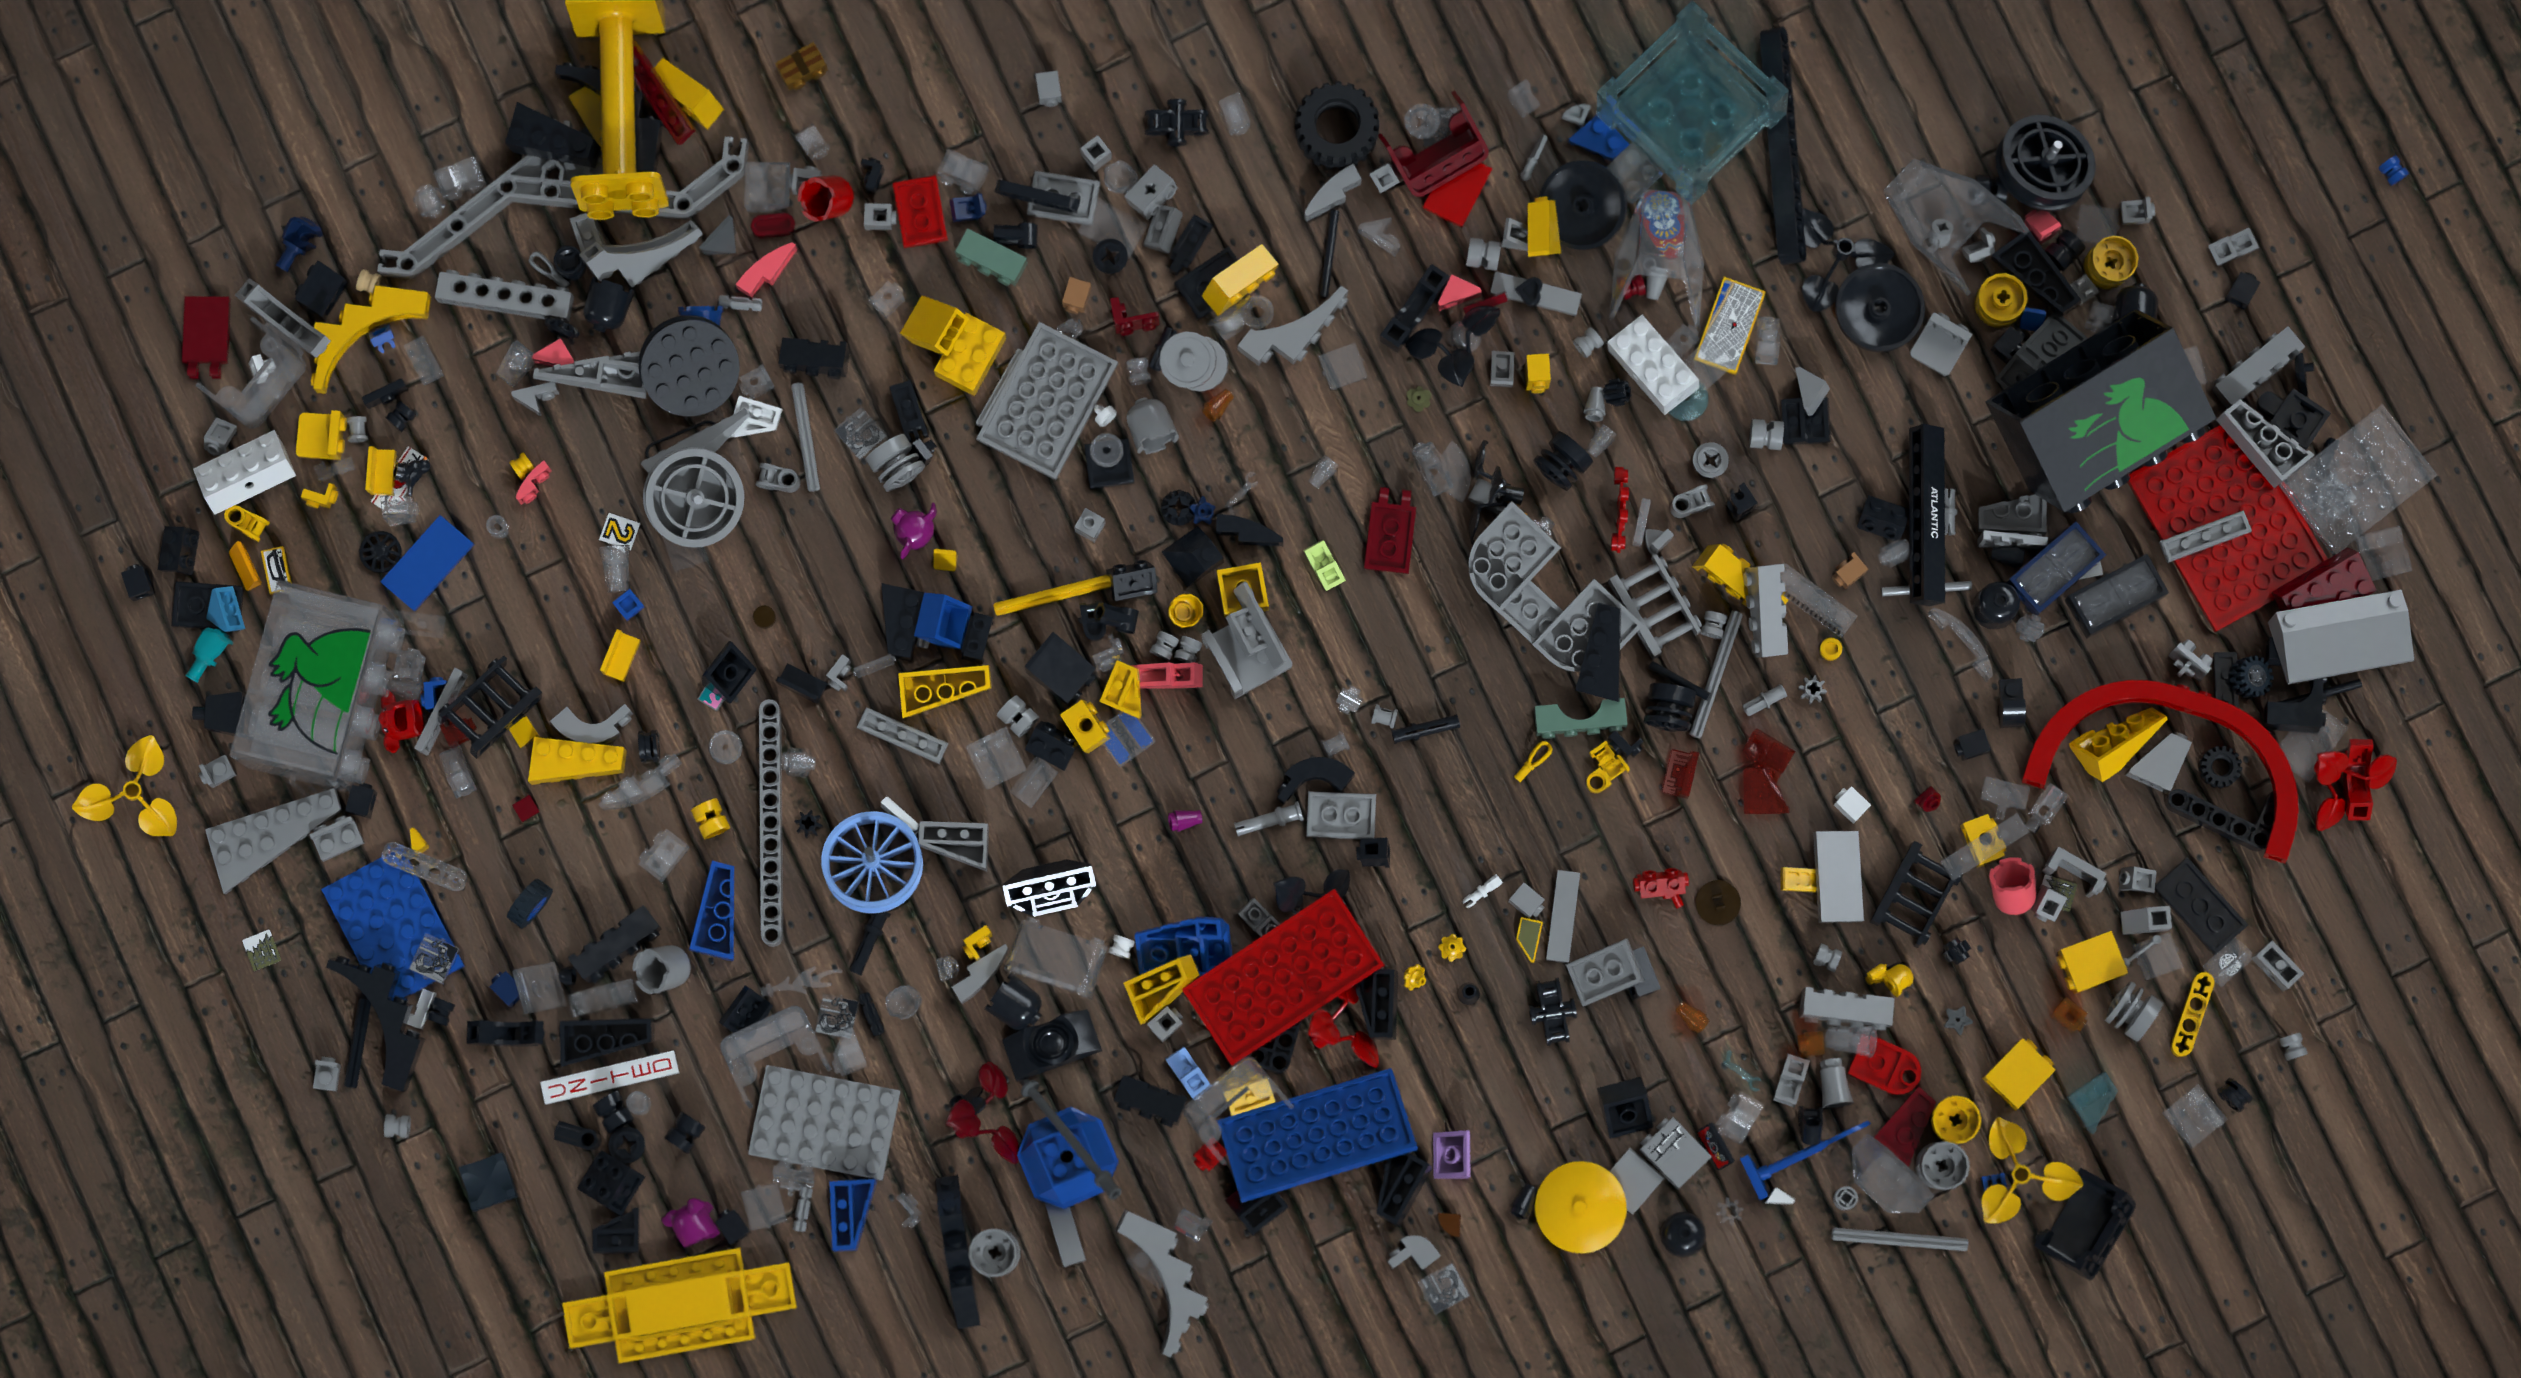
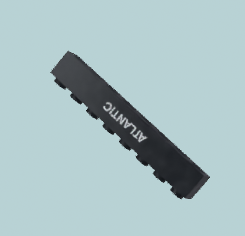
[1909,424,1946,607]

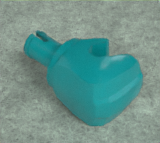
[185,627,234,683]

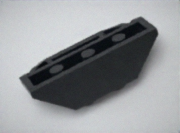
[1002,859,1096,917]

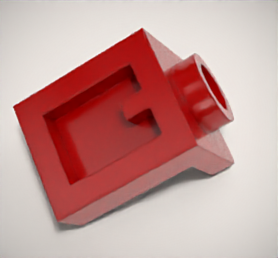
[1193,1136,1227,1172]

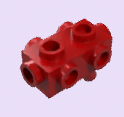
[1633,868,1689,908]

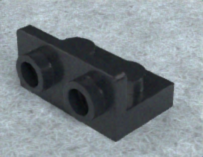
[1106,560,1158,601]

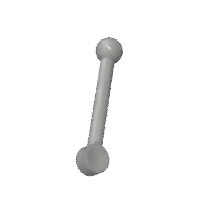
[2123,935,2161,967]

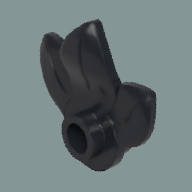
[949,1087,986,1115]

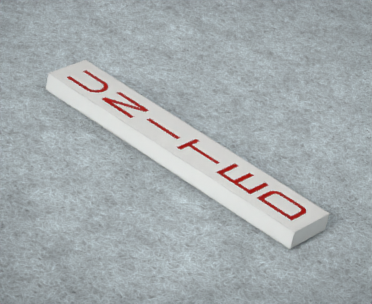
[540,1050,679,1105]

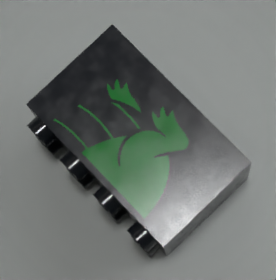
[1985,309,2217,513]

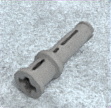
[1234,801,1304,837]

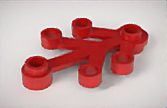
[1611,467,1629,554]

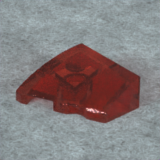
[1742,728,1796,791]
[1744,767,1790,814]

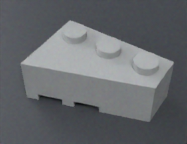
[919,821,989,872]

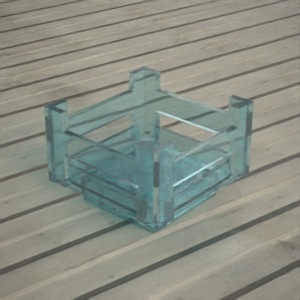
[1597,0,1789,205]

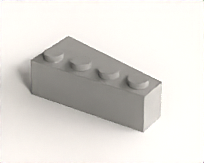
[2212,326,2305,409]
[2216,400,2314,488]
[1743,564,1788,658]
[1799,987,1894,1031]

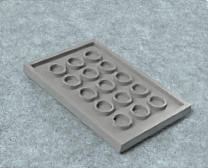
[976,322,1118,480]
[748,1065,901,1181]

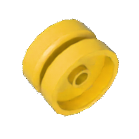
[1974,273,2028,328]

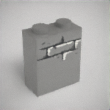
[1639,1117,1712,1190]

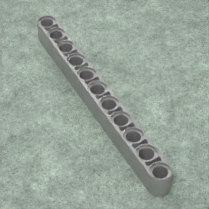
[759,699,783,947]

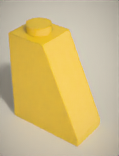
[1528,196,1561,257]

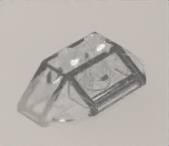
[1851,1133,1935,1213]

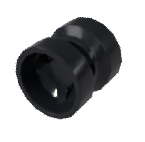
[385,401,417,432]
[426,997,455,1026]

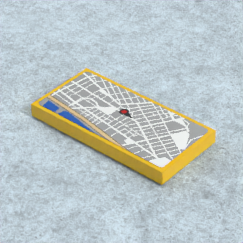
[1694,277,1766,375]

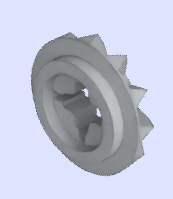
[1693,442,1729,478]

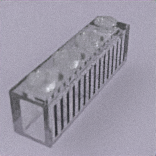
[1780,563,1858,638]

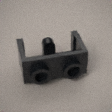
[961,612,994,664]

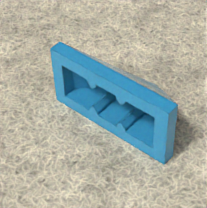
[206,586,245,632]

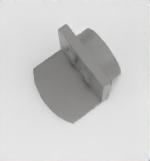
[1201,613,1292,699]

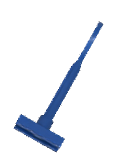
[1740,1120,1871,1200]

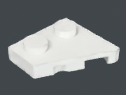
[729,396,783,438]

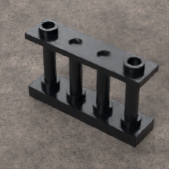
[438,656,542,759]
[1870,841,1963,948]

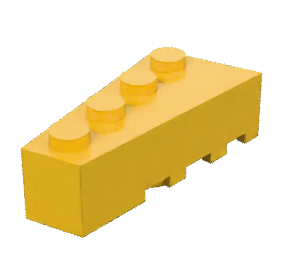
[1692,544,1788,608]
[898,665,992,719]

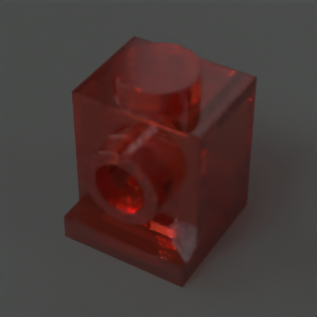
[439,717,477,749]

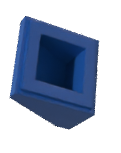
[2019,307,2046,331]

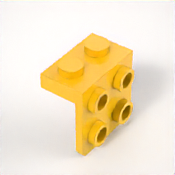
[296,410,347,460]

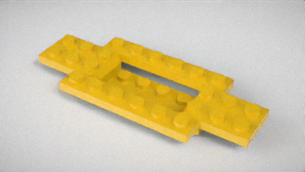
[562,1248,797,1363]

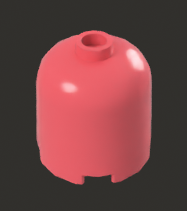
[1989,857,2036,915]

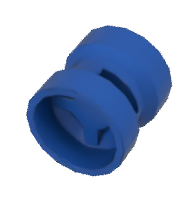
[2378,155,2409,186]

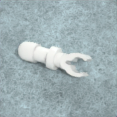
[1462,874,1503,908]

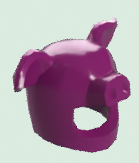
[891,503,937,559]
[661,1198,720,1247]

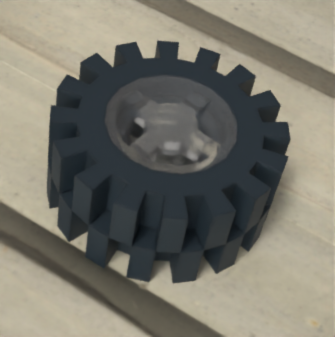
[2230,656,2273,698]

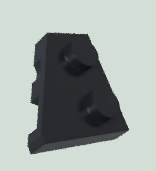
[592,1207,640,1254]

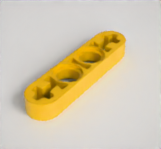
[2170,972,2214,1057]

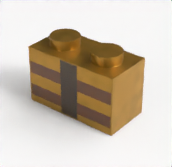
[775,42,828,91]

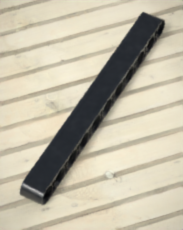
[1760,26,1806,265]

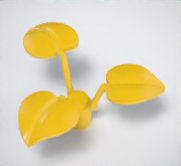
[72,735,177,836]
[1982,1117,2083,1224]

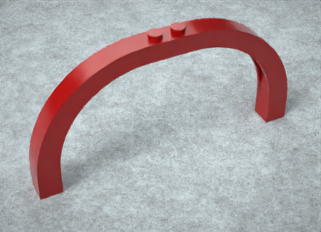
[2022,680,2299,864]

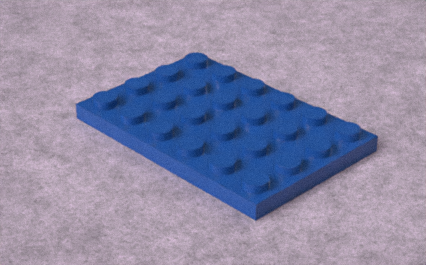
[321,847,465,998]

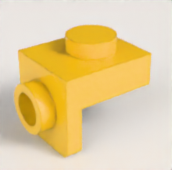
[301,483,338,509]

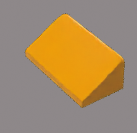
[229,541,262,591]

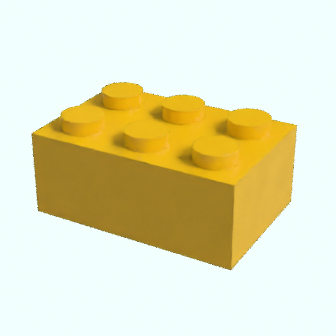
[934,312,1006,396]

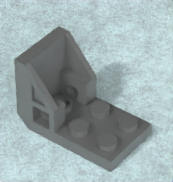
[1995,311,2088,388]

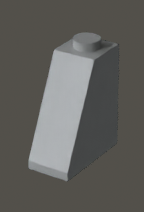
[2125,732,2192,794]

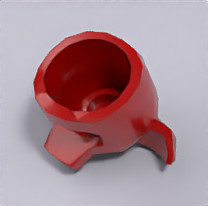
[379,691,424,753]

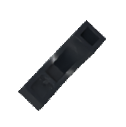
[1277,757,1355,805]
[466,1020,545,1047]

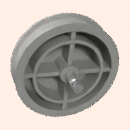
[643,447,744,547]

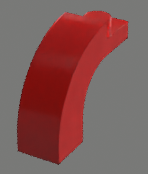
[2343,739,2374,820]

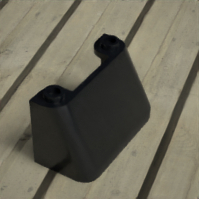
[2034,1168,2136,1281]

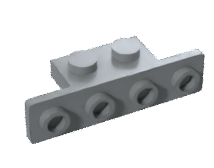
[1226,582,1287,669]

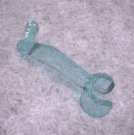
[1723,1050,1762,1092]

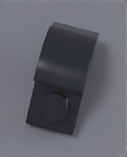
[1998,678,2026,728]

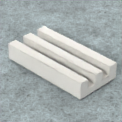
[881,797,919,835]

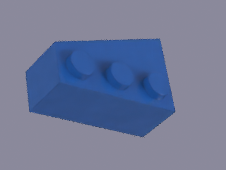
[830,1179,877,1252]

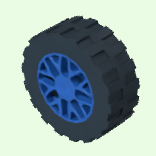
[507,878,553,929]

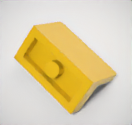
[365,446,397,496]
[600,629,641,682]

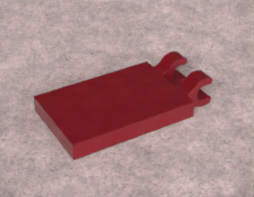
[182,296,231,379]
[1364,487,1416,574]

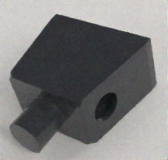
[192,692,247,737]

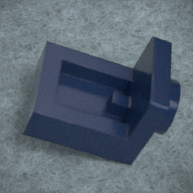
[949,193,986,222]

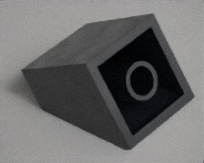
[1024,632,1097,707]

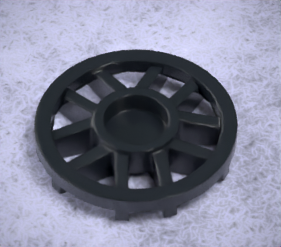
[359,531,402,573]

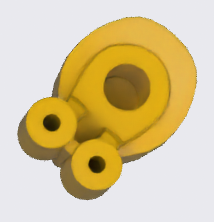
[1865,964,1914,997]

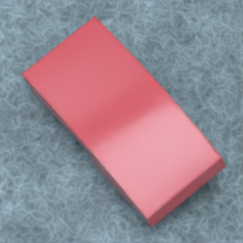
[516,460,552,505]

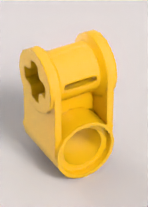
[224,505,270,542]

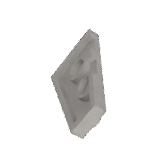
[1977,530,2048,550]

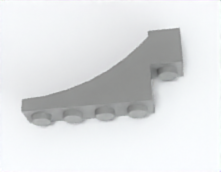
[579,220,703,287]
[235,278,331,358]
[1238,286,1349,366]

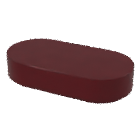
[751,213,796,238]

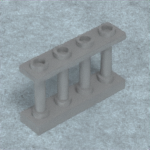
[1608,553,1702,660]

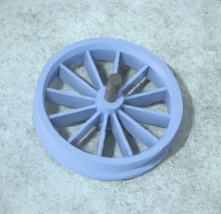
[821,811,923,913]

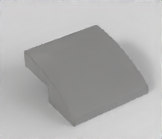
[1610,1148,1665,1215]

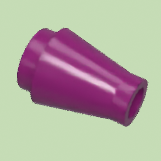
[1168,810,1202,832]

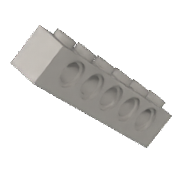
[435,270,574,323]

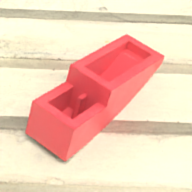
[736,242,797,299]
[1131,662,1203,689]

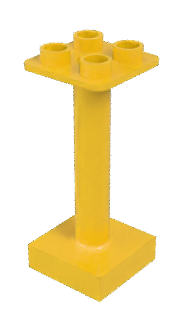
[565,0,669,220]

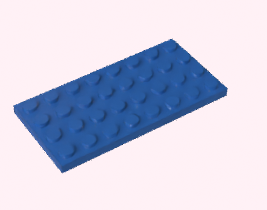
[1217,1068,1418,1202]

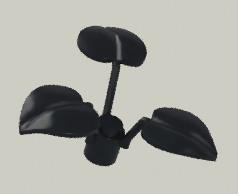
[1802,208,1895,312]
[1405,306,1500,387]
[1468,440,1524,545]
[1273,869,1350,915]

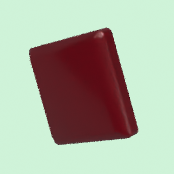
[512,795,540,822]

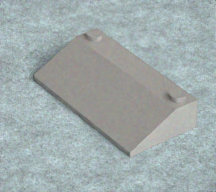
[2268,590,2414,684]

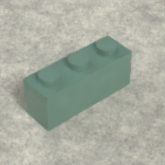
[955,228,1028,286]

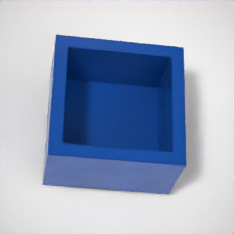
[914,592,973,650]

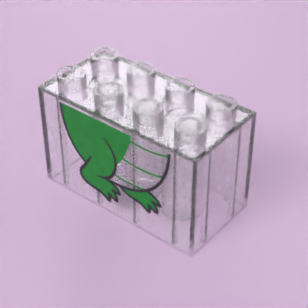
[230,580,405,793]

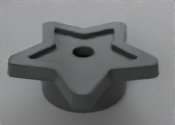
[1944,1006,1973,1035]

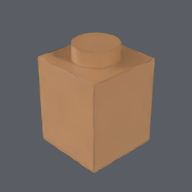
[1062,277,1092,314]

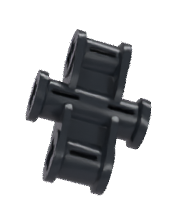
[1145,99,1209,147]
[1529,977,1577,1046]

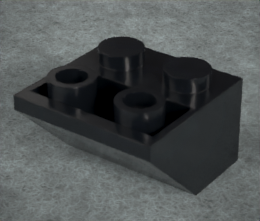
[295,261,348,321]
[1225,1190,1289,1236]

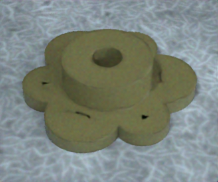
[1407,386,1431,412]

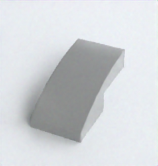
[2208,228,2259,266]
[1773,1054,1810,1107]

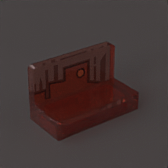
[1662,749,1699,799]

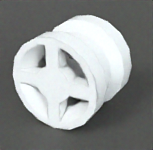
[1108,935,1135,959]

